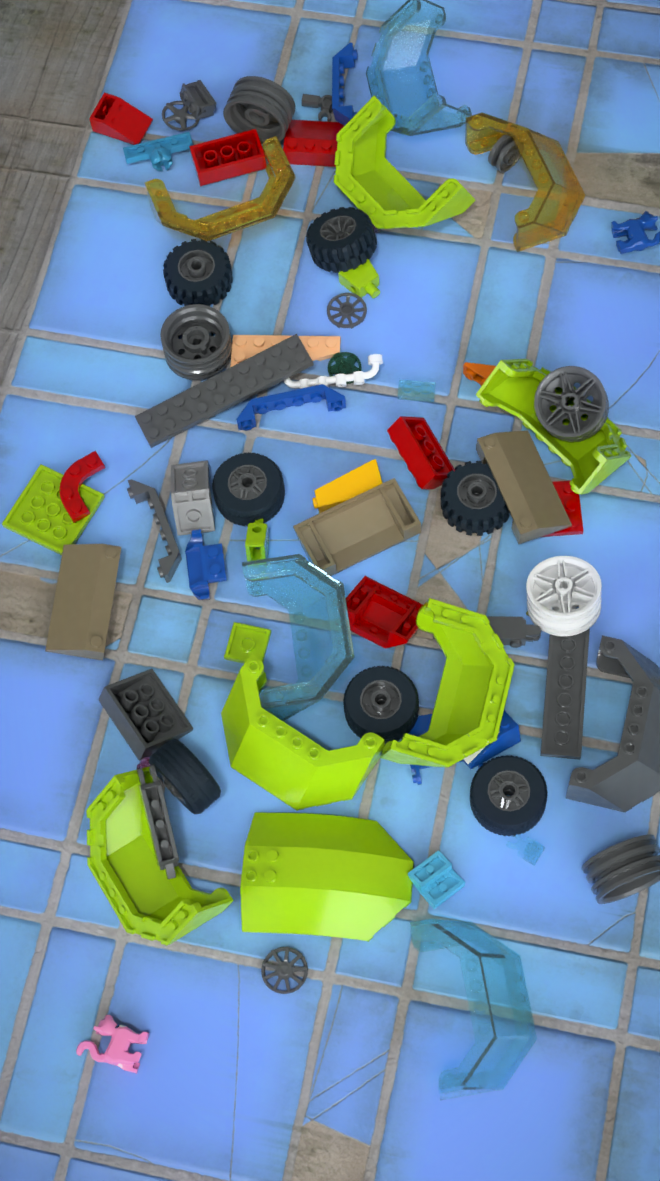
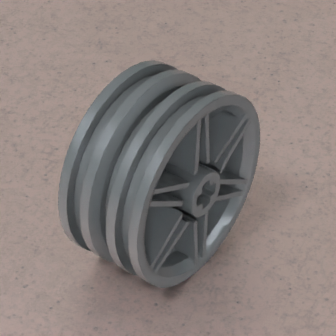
[223,76,296,144]
[160,304,232,380]
[534,366,609,442]
[582,835,660,904]

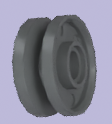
[488,133,525,173]

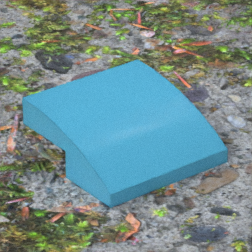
[408,850,465,909]

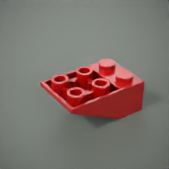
[89,92,153,145]

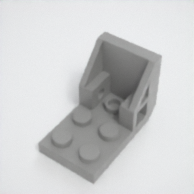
[171,460,215,536]

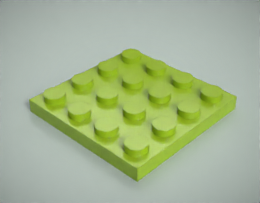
[2,464,105,555]

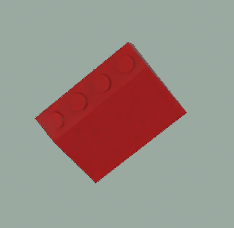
[283,120,344,167]

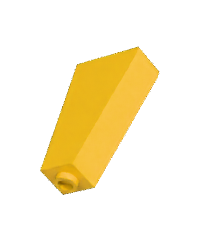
[312,459,382,513]

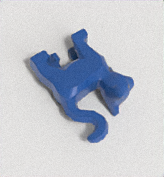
[611,211,660,254]

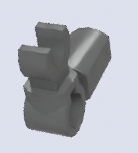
[302,94,332,122]

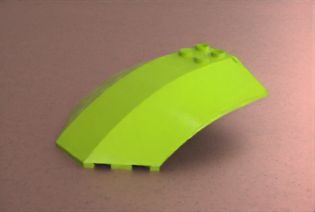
[240,812,414,942]

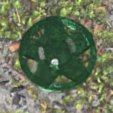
[328,352,362,384]

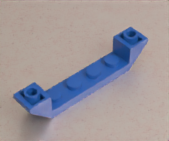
[332,43,358,126]
[236,384,346,431]

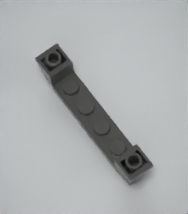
[127,479,182,583]

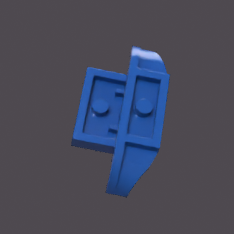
[185,529,227,600]

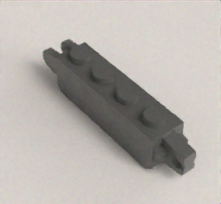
[433,616,542,648]
[137,765,179,879]

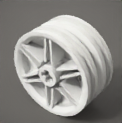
[526,556,602,636]

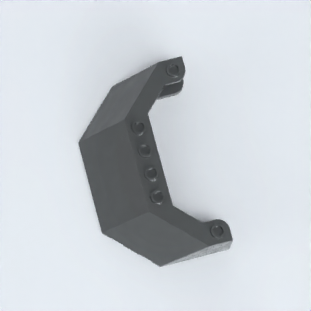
[566,635,660,812]

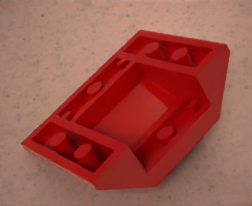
[338,576,423,649]

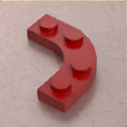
[59,451,105,523]

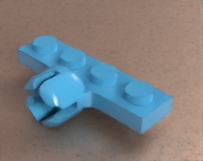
[123,132,193,171]

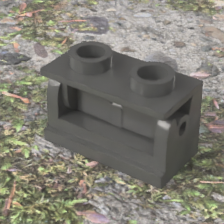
[180,80,216,120]

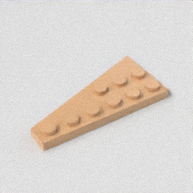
[230,335,341,367]

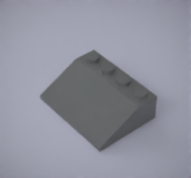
[98,669,193,761]

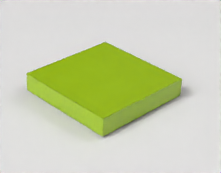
[224,622,271,663]

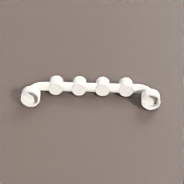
[284,354,383,389]

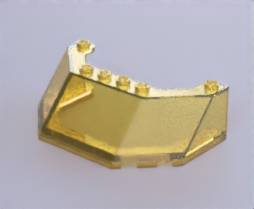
[465,113,585,252]
[145,136,296,241]

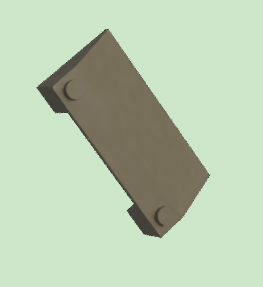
[476,430,572,544]
[293,478,421,581]
[45,544,121,661]

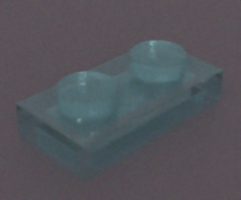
[398,380,436,402]

